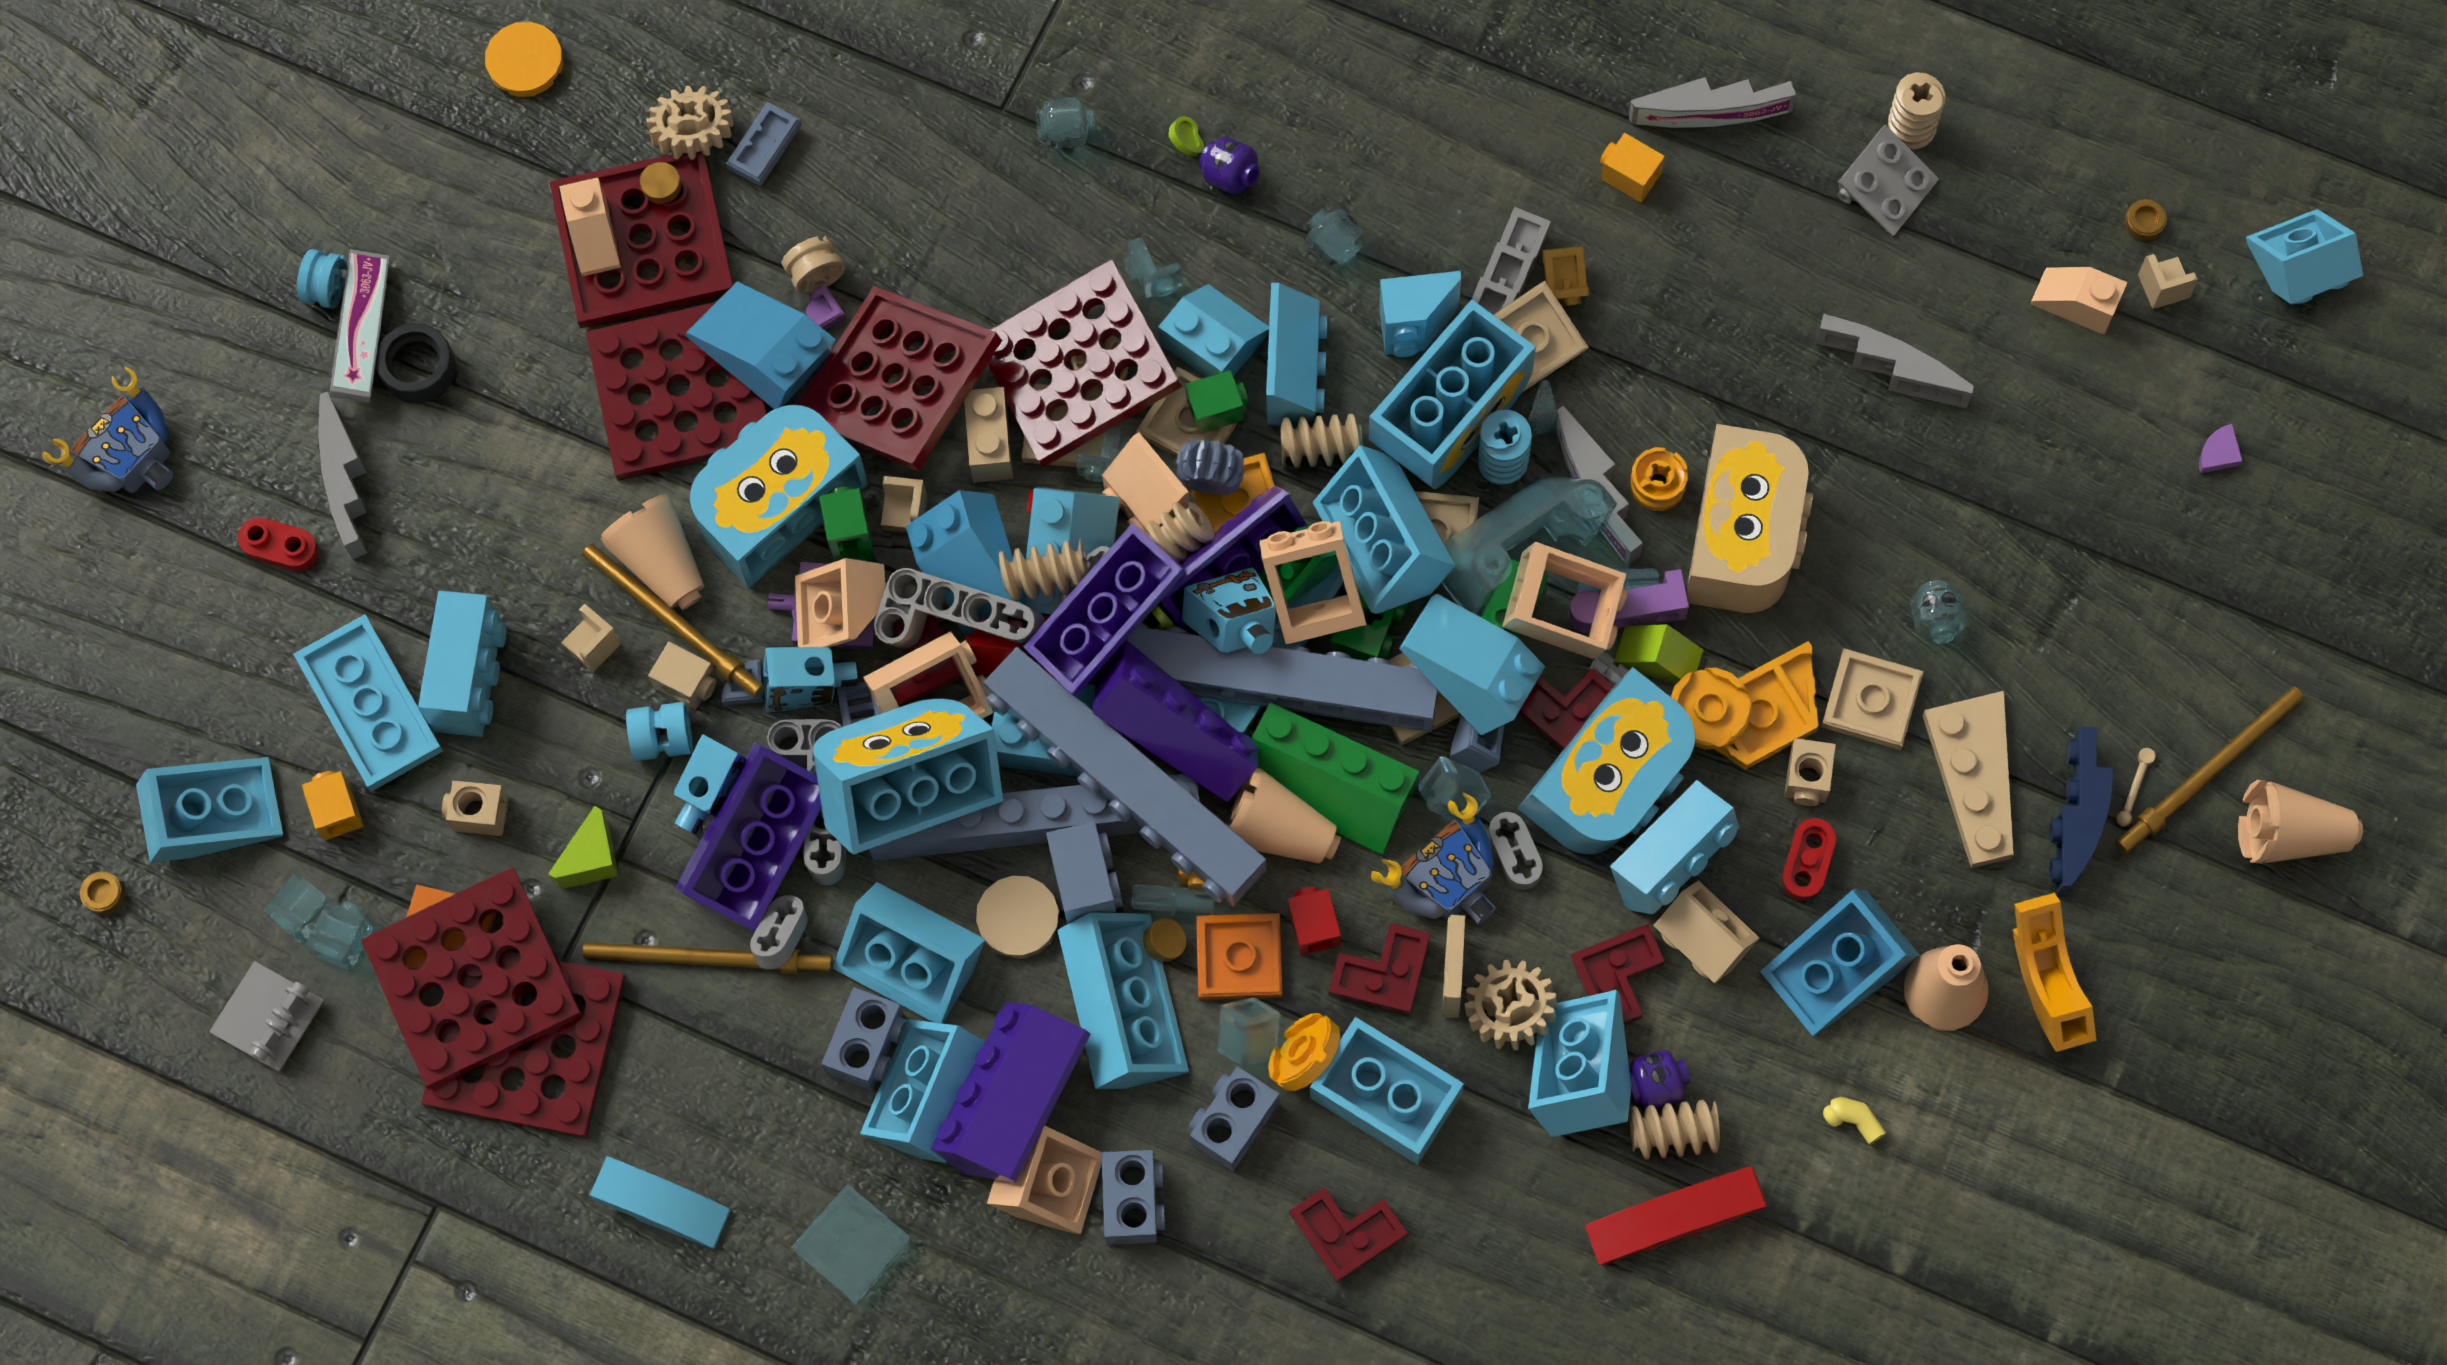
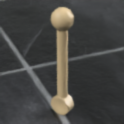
[2116,748,2156,827]

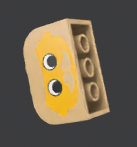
[1686,424,1813,613]

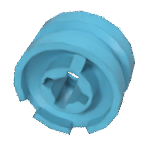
[297,249,347,309]

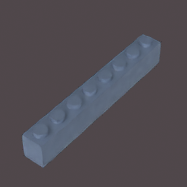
[1108,623,1439,732]
[983,647,1267,906]
[869,774,1199,861]

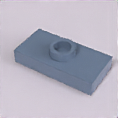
[726,102,802,187]

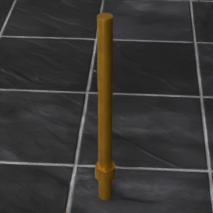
[582,544,766,699]
[2115,687,2304,854]
[583,942,833,974]

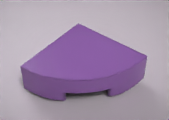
[806,283,846,331]
[2199,424,2242,473]

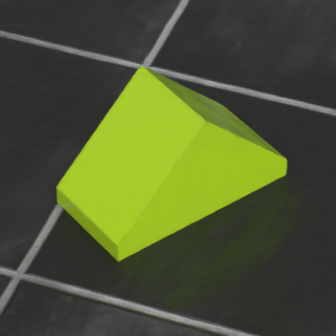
[1614,624,1703,684]
[548,806,619,889]

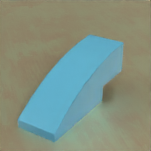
[590,1156,731,1250]

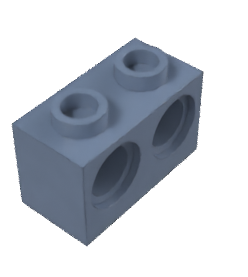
[821,987,907,1091]
[1188,1066,1280,1172]
[1102,1150,1165,1245]

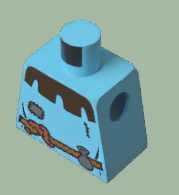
[1182,567,1276,654]
[762,647,857,713]
[674,734,745,835]

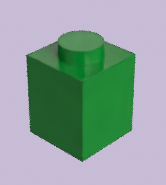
[1185,370,1249,434]

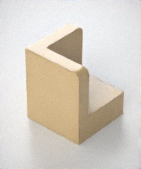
[2138,254,2198,309]
[881,476,928,533]
[561,604,621,673]

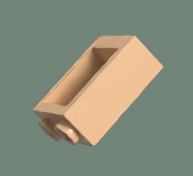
[1260,521,1366,645]
[1502,542,1627,659]
[863,631,994,719]

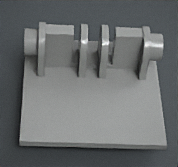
[1837,125,1939,237]
[209,961,325,1072]

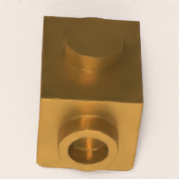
[1542,246,1590,306]

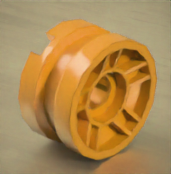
[1630,447,1688,511]

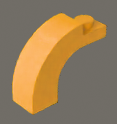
[2013,893,2097,1052]

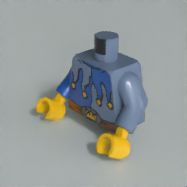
[42,367,173,493]
[1371,792,1496,925]

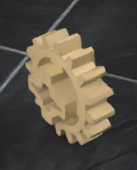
[647,86,734,160]
[1465,960,1557,1050]

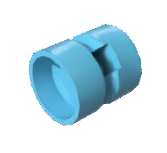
[626,701,693,762]

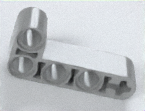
[874,568,1045,649]
[767,719,846,886]

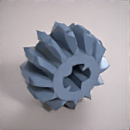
[1175,439,1245,496]

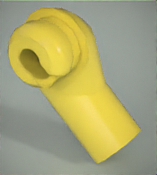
[1823,1097,1886,1145]

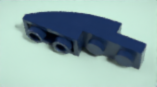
[2049,726,2113,897]

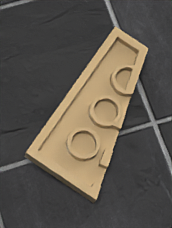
[1922,691,2013,868]

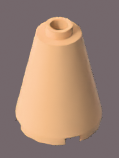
[600,494,704,610]
[1226,767,1341,864]
[2238,780,2363,864]
[1904,944,1989,1031]

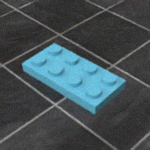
[293,614,443,792]

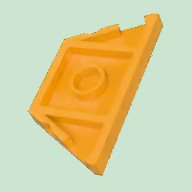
[1714,641,1818,770]

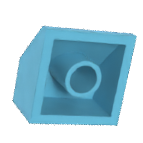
[2246,209,2363,304]
[1379,271,1461,357]
[1158,284,1269,378]

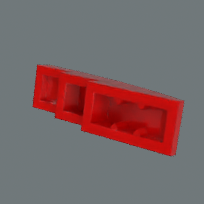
[1585,1166,1768,1266]

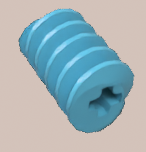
[1478,409,1532,485]

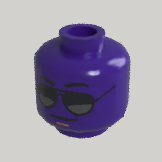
[1199,137,1260,195]
[1629,1050,1691,1109]

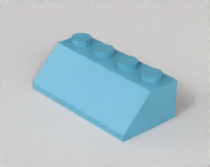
[1313,445,1456,614]
[1057,912,1189,1089]

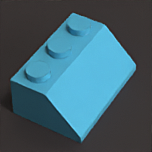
[1266,283,1328,427]
[1023,487,1120,614]
[1610,780,1740,914]
[832,882,985,1024]
[860,1019,985,1163]

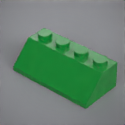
[1239,702,1419,857]

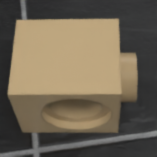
[648,641,717,710]
[1784,738,1836,806]
[442,781,509,836]

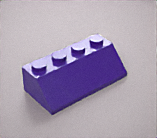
[1158,486,1308,634]
[1023,523,1186,697]
[675,742,822,932]
[930,1002,1091,1183]

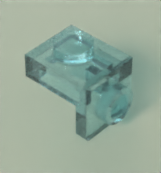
[1124,237,1183,299]
[1076,422,1130,482]

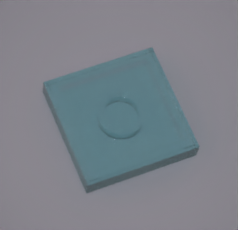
[791,1183,912,1305]

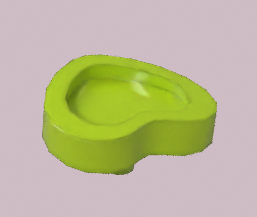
[1168,116,1204,157]
[1151,605,1178,630]

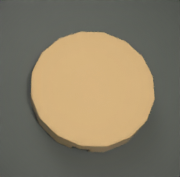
[976,876,1060,959]

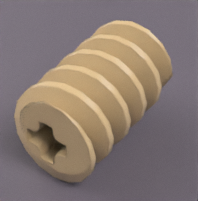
[1888,72,1945,150]
[1280,414,1363,468]
[1147,502,1215,561]
[999,538,1088,602]
[1629,1100,1720,1160]

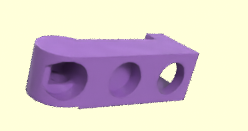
[1569,569,1689,634]

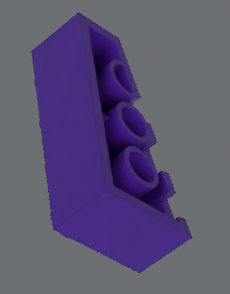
[1092,640,1258,802]

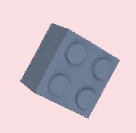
[1046,821,1123,924]

